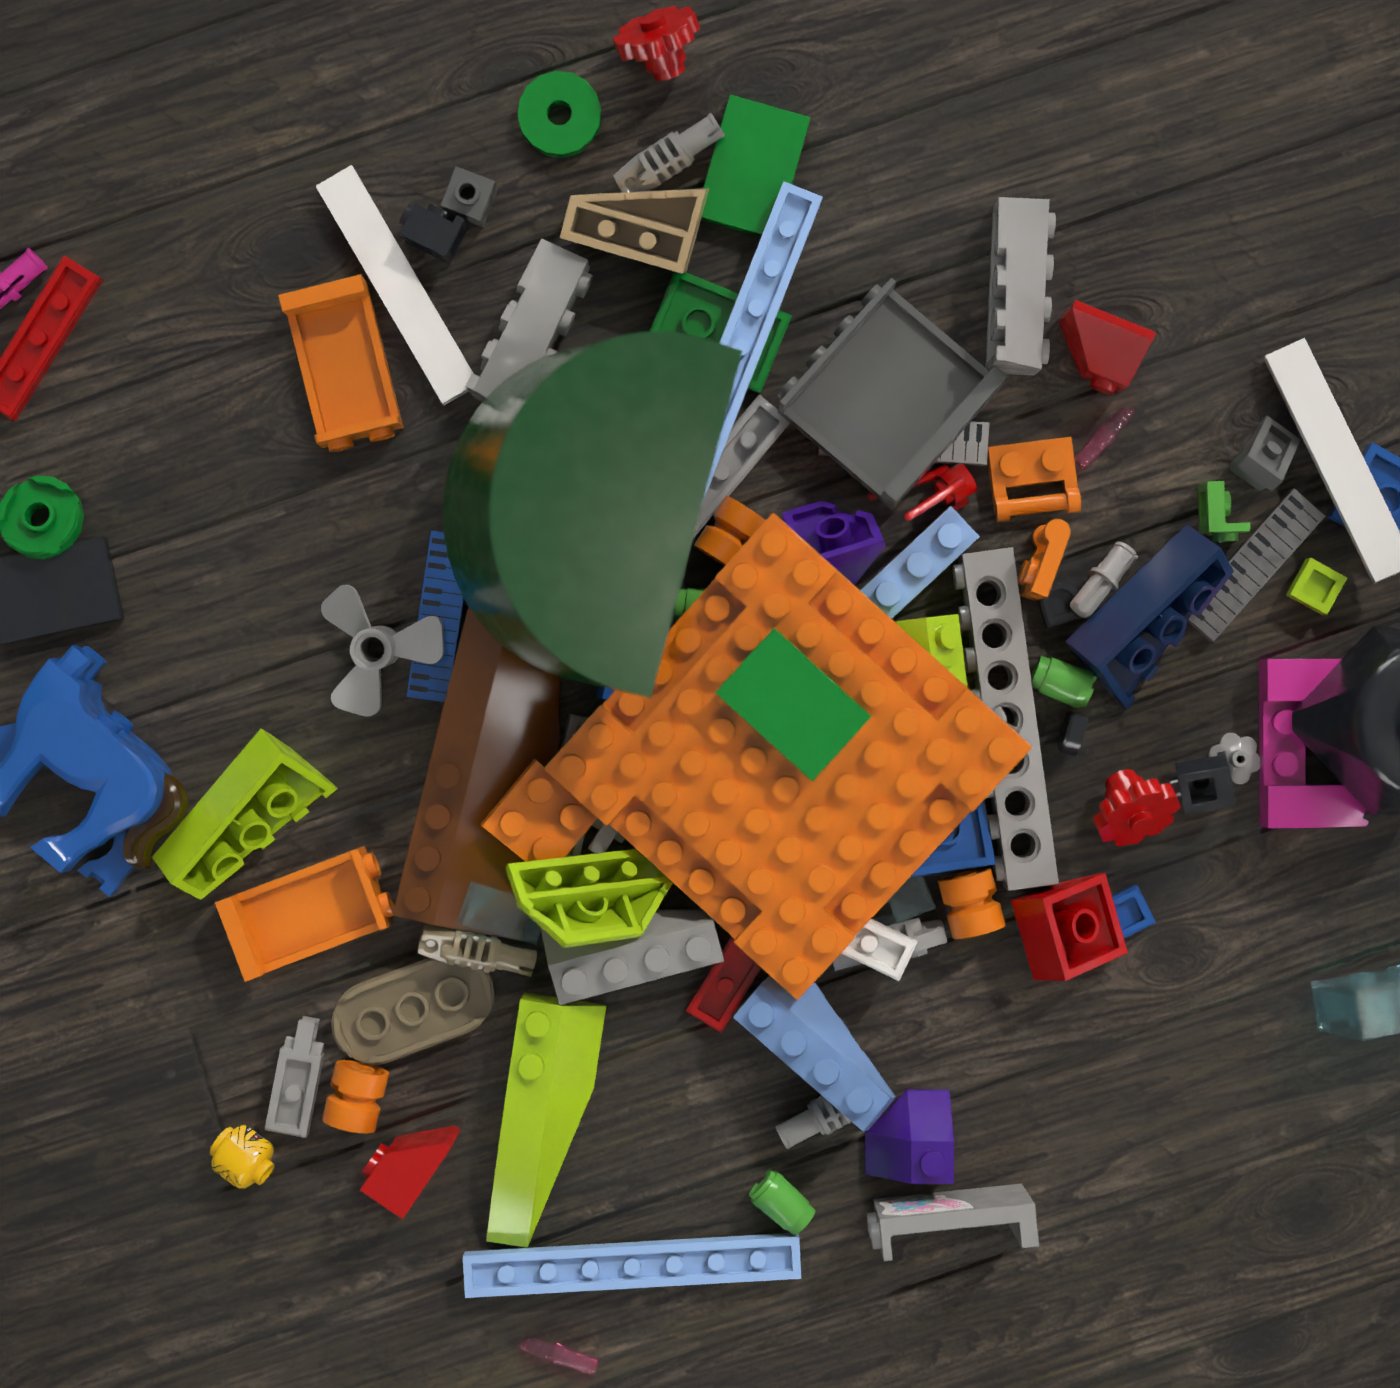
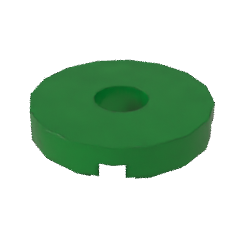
[518,71,602,158]
[0,475,84,559]

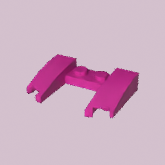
[1259,659,1369,828]

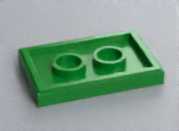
[701,94,811,237]
[650,271,792,394]
[715,628,872,781]

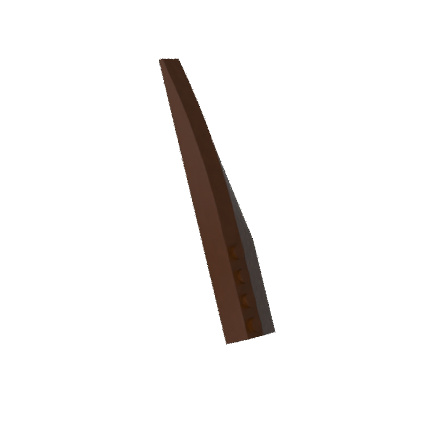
[392,607,560,940]

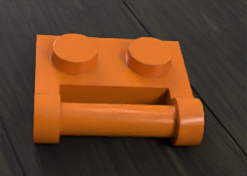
[987,437,1081,522]
[1017,519,1071,601]

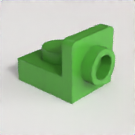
[1197,481,1250,543]

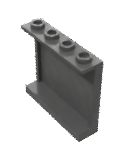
[778,278,1008,510]

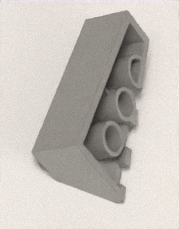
[985,197,1056,375]
[465,239,593,402]
[541,908,724,1005]

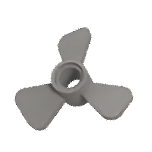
[321,585,445,716]

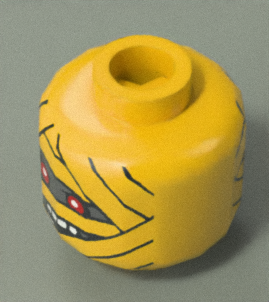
[210,1125,275,1189]

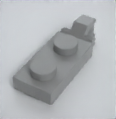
[265,1016,325,1138]

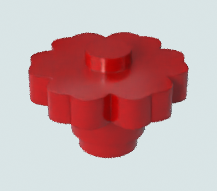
[613,6,700,81]
[1093,769,1181,846]

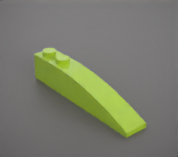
[486,992,607,1248]

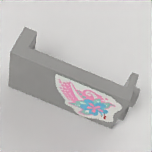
[867,1184,1039,1261]

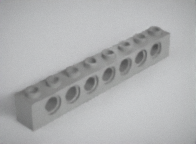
[952,547,1059,891]

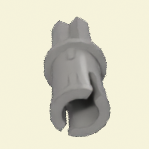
[1070,541,1138,618]

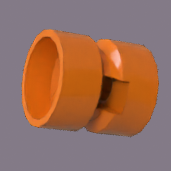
[694,496,766,567]
[938,867,1006,939]
[322,1060,390,1134]

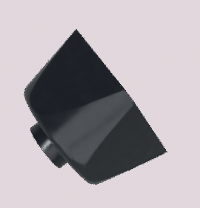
[1292,626,1400,817]

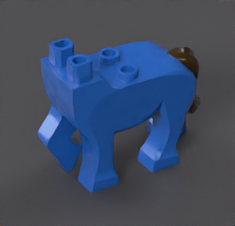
[0,645,189,897]

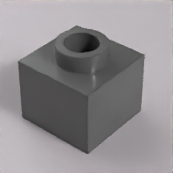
[441,166,498,228]

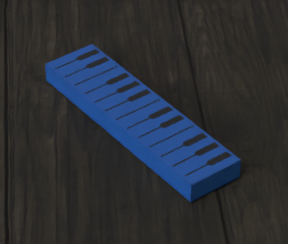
[406,531,465,702]

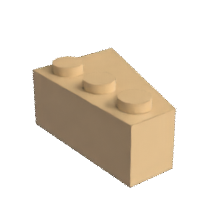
[560,188,710,274]

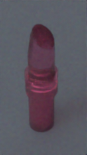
[1074,407,1136,470]
[519,1338,599,1375]

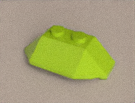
[505,849,673,948]

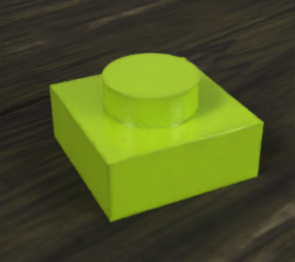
[1286,558,1347,615]

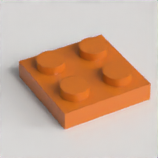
[480,759,597,862]

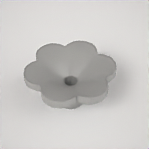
[1209,733,1260,784]

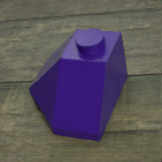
[782,500,885,585]
[865,1089,954,1184]

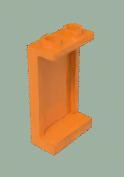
[278,274,404,452]
[215,846,394,982]

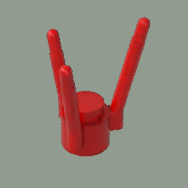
[867,463,977,528]

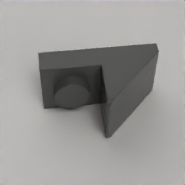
[1229,416,1300,492]

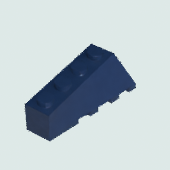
[1065,525,1234,710]

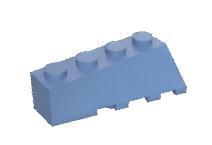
[733,976,896,1131]

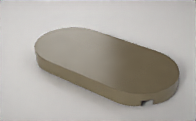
[331,957,495,1065]

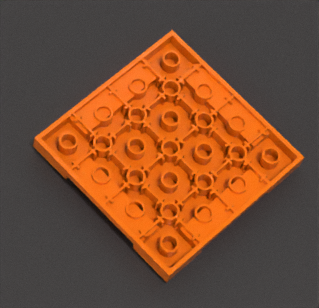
[544,513,1032,1000]

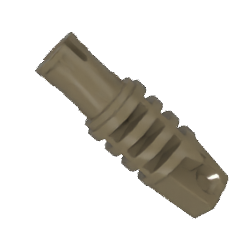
[417,925,537,977]

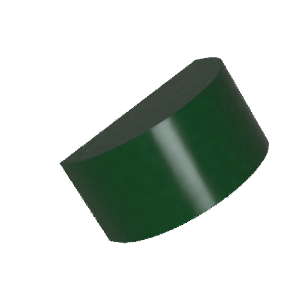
[442,332,742,698]

